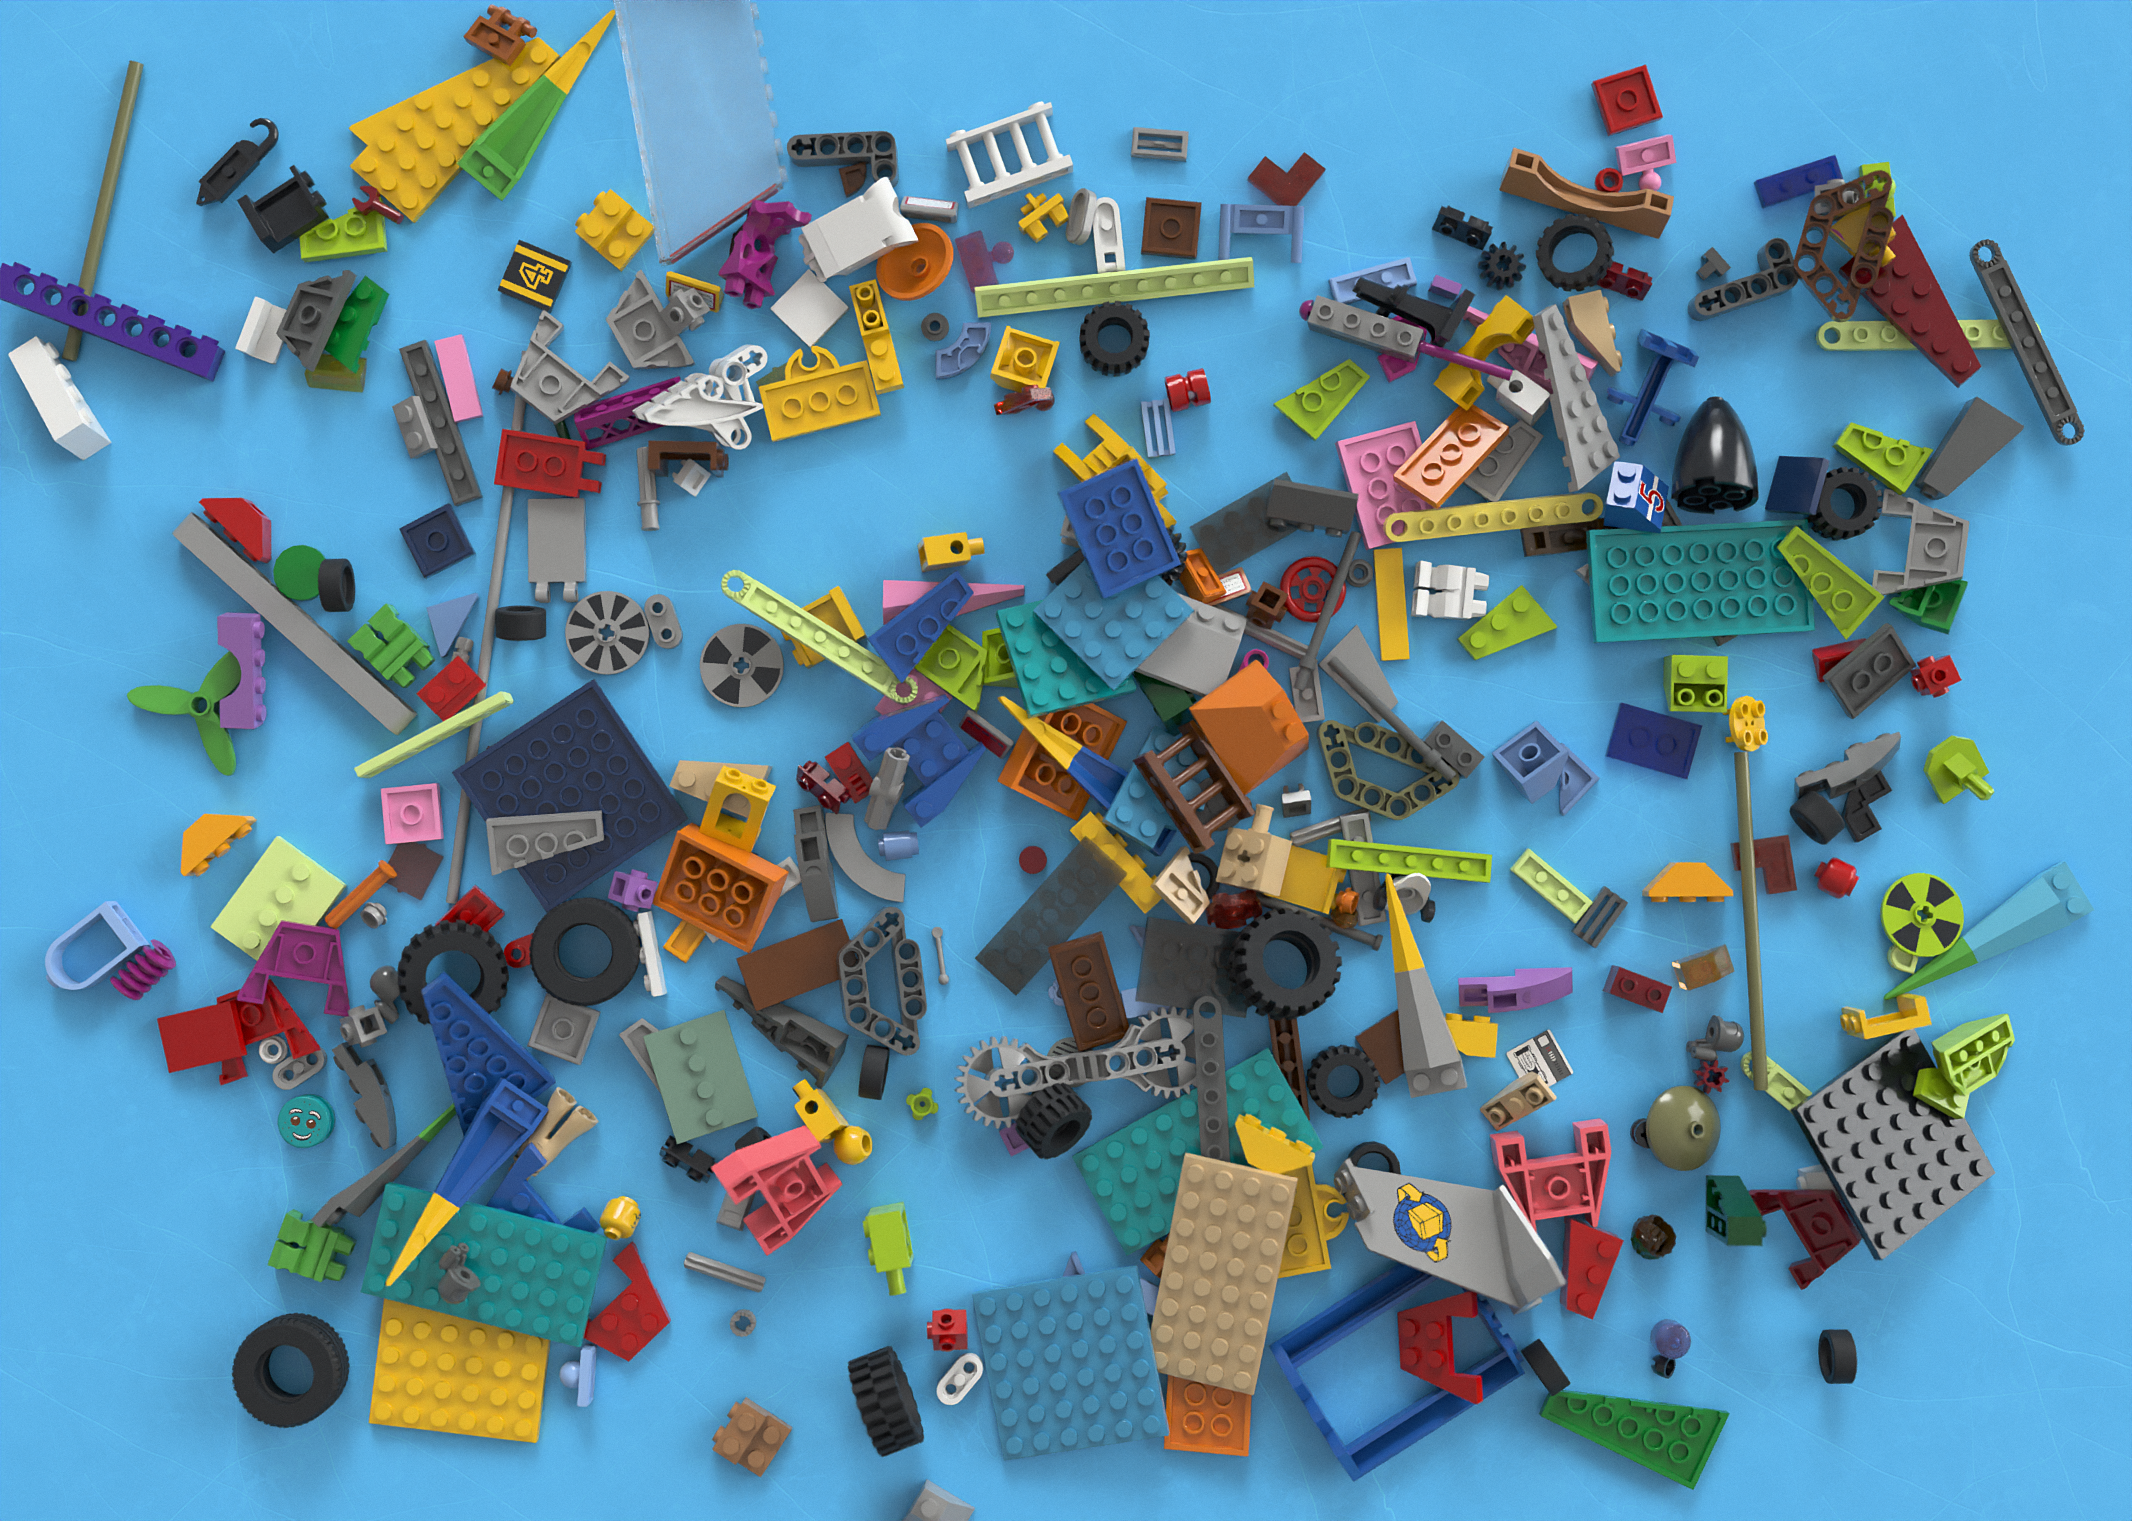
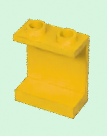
[1262,845,1347,914]

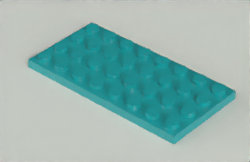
[1586,519,1815,643]
[1072,1047,1324,1256]
[361,1182,608,1348]

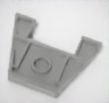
[510,310,629,424]
[1872,489,1969,596]

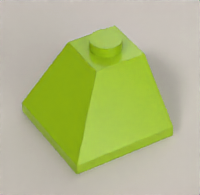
[982,628,1019,688]

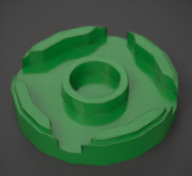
[273,545,326,601]

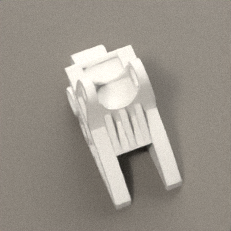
[632,344,767,450]

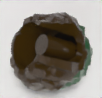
[1630,1214,1676,1260]

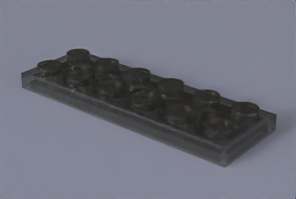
[975,836,1128,995]

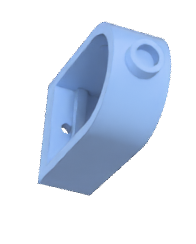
[45,901,150,990]

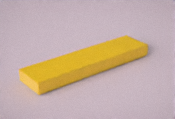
[1373,548,1410,661]

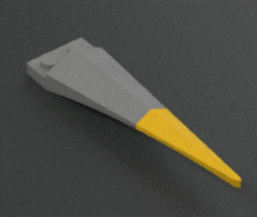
[1385,873,1467,1098]

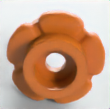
[1336,887,1359,914]

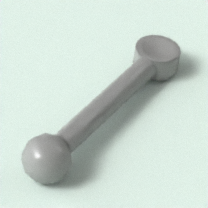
[932,927,949,985]

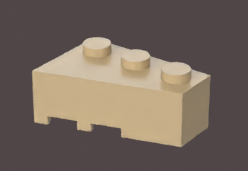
[669,760,773,818]

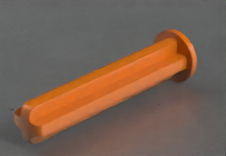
[325,860,397,929]

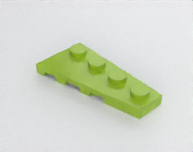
[1777,525,1884,640]

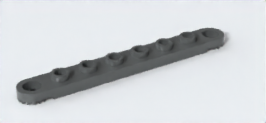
[1969,239,2085,446]
[1193,995,1230,1163]

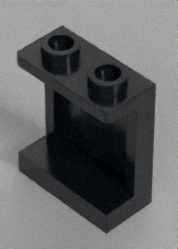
[237,165,329,254]

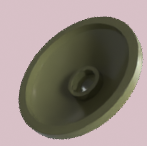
[1646,1086,1721,1171]

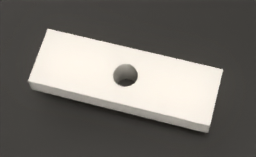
[633,911,667,997]

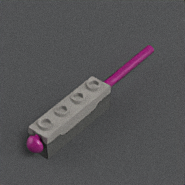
[1299,295,1513,381]

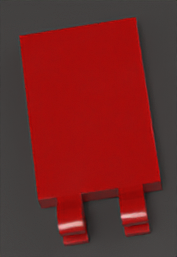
[494,429,606,498]

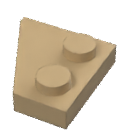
[1150,846,1210,925]

